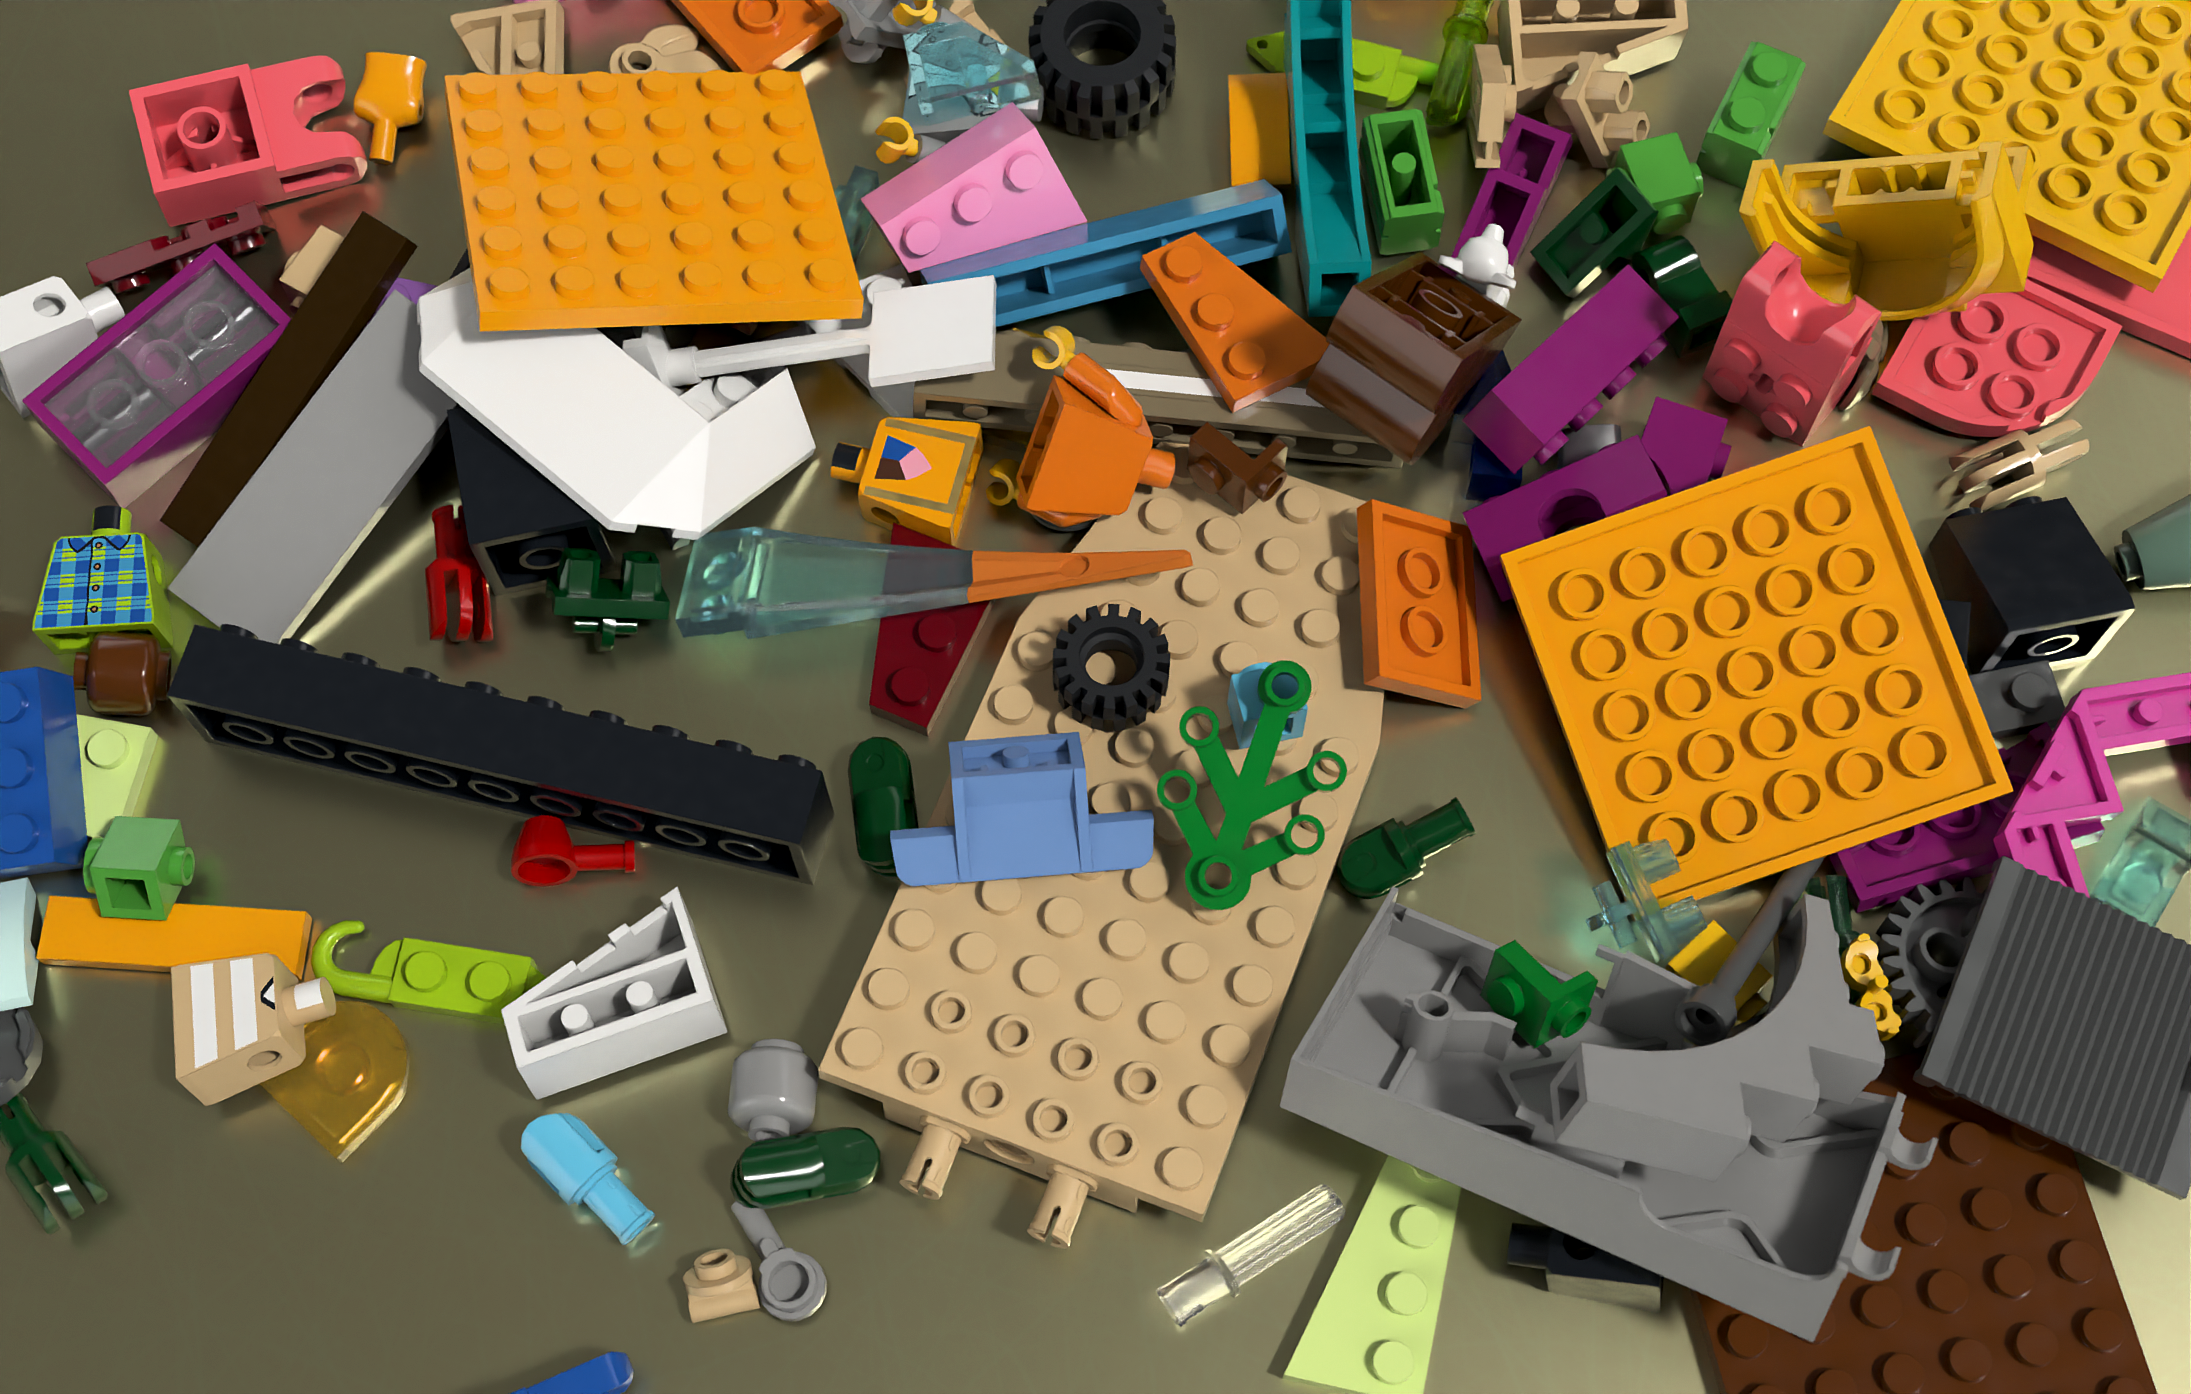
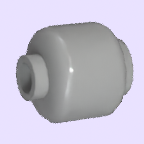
[728,1039,819,1142]

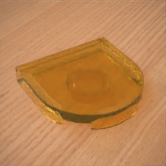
[260,1001,410,1163]

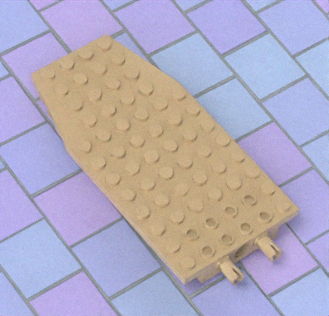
[818,442,1384,1248]

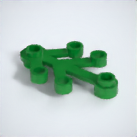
[1157,660,1347,910]

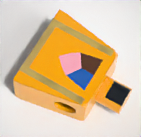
[831,417,984,547]

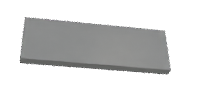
[167,289,461,644]

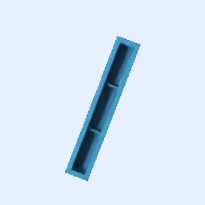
[919,179,1292,327]

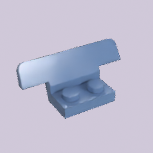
[890,732,1154,886]

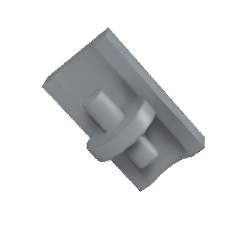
[828,0,937,64]

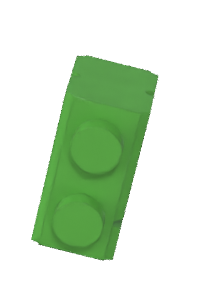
[1696,41,1806,189]
[1358,109,1445,255]

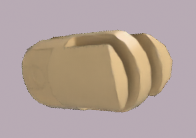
[1949,419,2090,511]

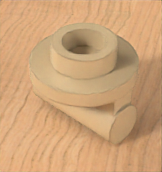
[683,1249,761,1323]

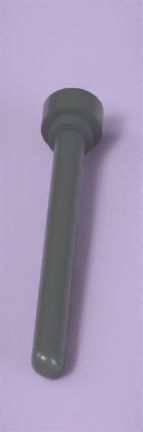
[1674,856,1826,1046]

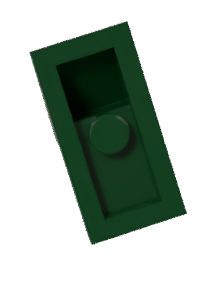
[1530,167,1659,298]

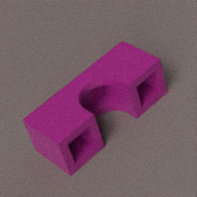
[1463,434,1668,602]

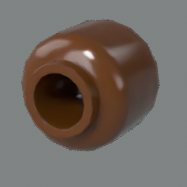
[73,631,172,716]

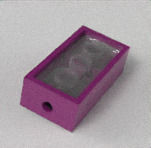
[22,243,291,508]

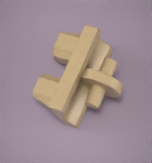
[1544,52,1650,168]

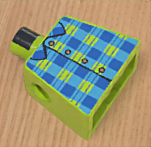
[32,506,174,655]

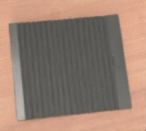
[1913,856,2191,1200]

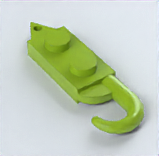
[1246,31,1470,127]
[311,920,546,1024]

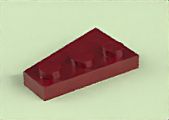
[86,201,276,295]
[869,522,996,737]

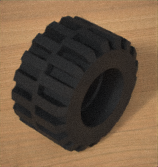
[1028,0,1176,139]

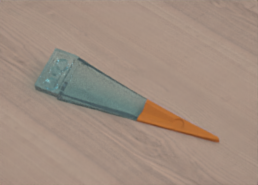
[675,527,1193,639]

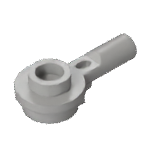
[731,1201,827,1321]

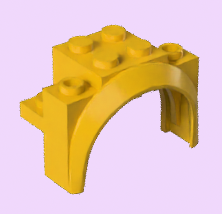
[1739,141,2034,321]

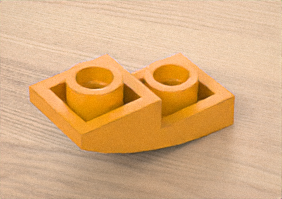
[1228,73,1291,188]

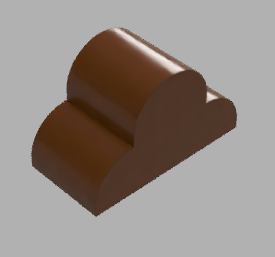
[1306,252,1522,466]

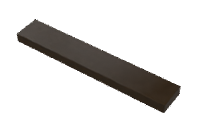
[159,211,418,547]

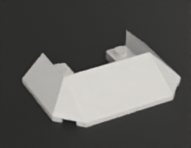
[417,268,816,540]

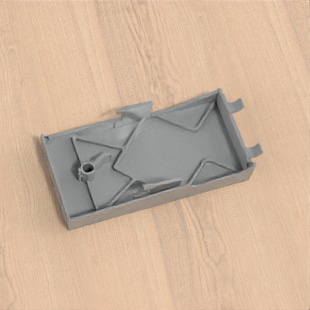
[1280,886,1938,1342]

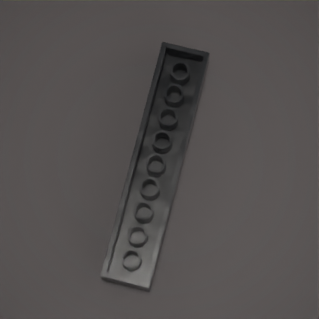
[167,624,835,886]

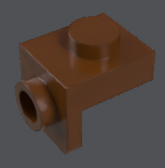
[1187,422,1288,514]

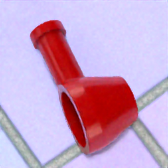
[511,815,635,887]

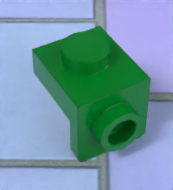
[1480,940,1598,1049]

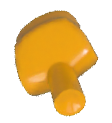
[354,52,427,165]

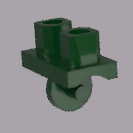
[545,548,670,652]

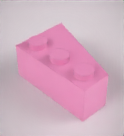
[860,102,1088,273]

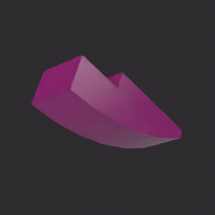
[1446,113,1573,276]

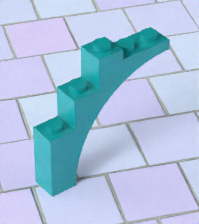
[1284,0,1372,317]

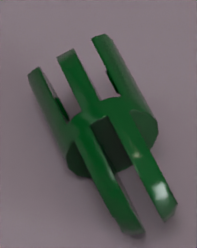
[848,736,919,880]
[730,1127,880,1209]

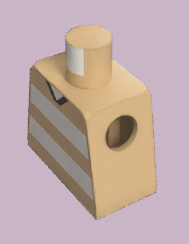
[171,953,336,1106]

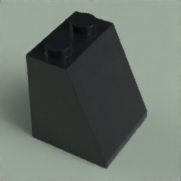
[447,407,618,596]
[1929,496,2136,675]

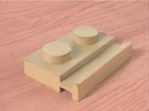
[1467,44,1517,168]

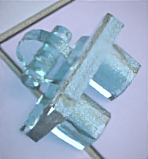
[1585,839,1707,963]

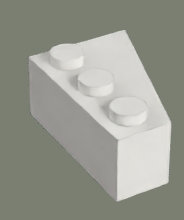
[501,887,728,1100]

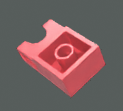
[128,55,367,227]
[1702,240,1882,447]

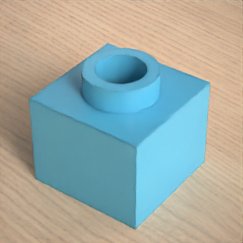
[1227,662,1308,749]

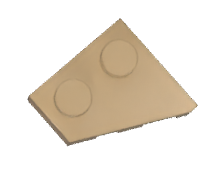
[450,0,564,75]

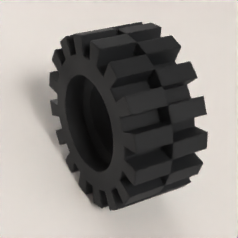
[1053,604,1170,731]

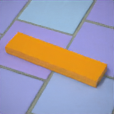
[36,895,312,981]

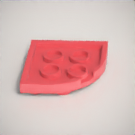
[1871,279,2123,437]

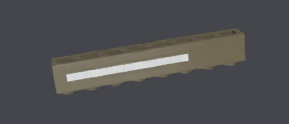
[913,330,1404,468]

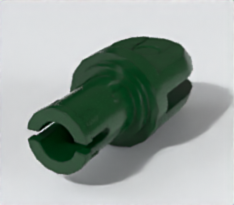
[1336,797,1476,899]

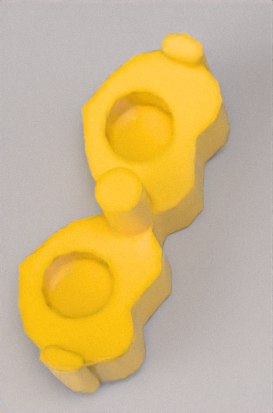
[1840,933,1902,1041]

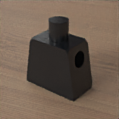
[1507,1222,1664,1313]

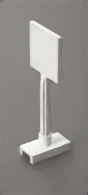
[622,275,996,396]

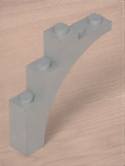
[1550,894,1885,1182]

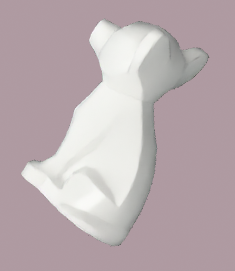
[1438,223,1517,308]

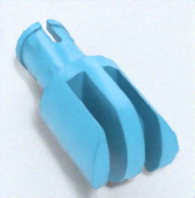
[521,1113,655,1245]

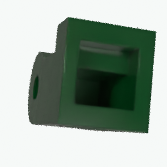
[1632,235,1733,359]

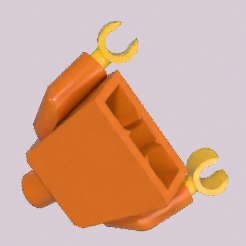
[986,326,1175,528]

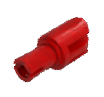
[425,505,493,643]

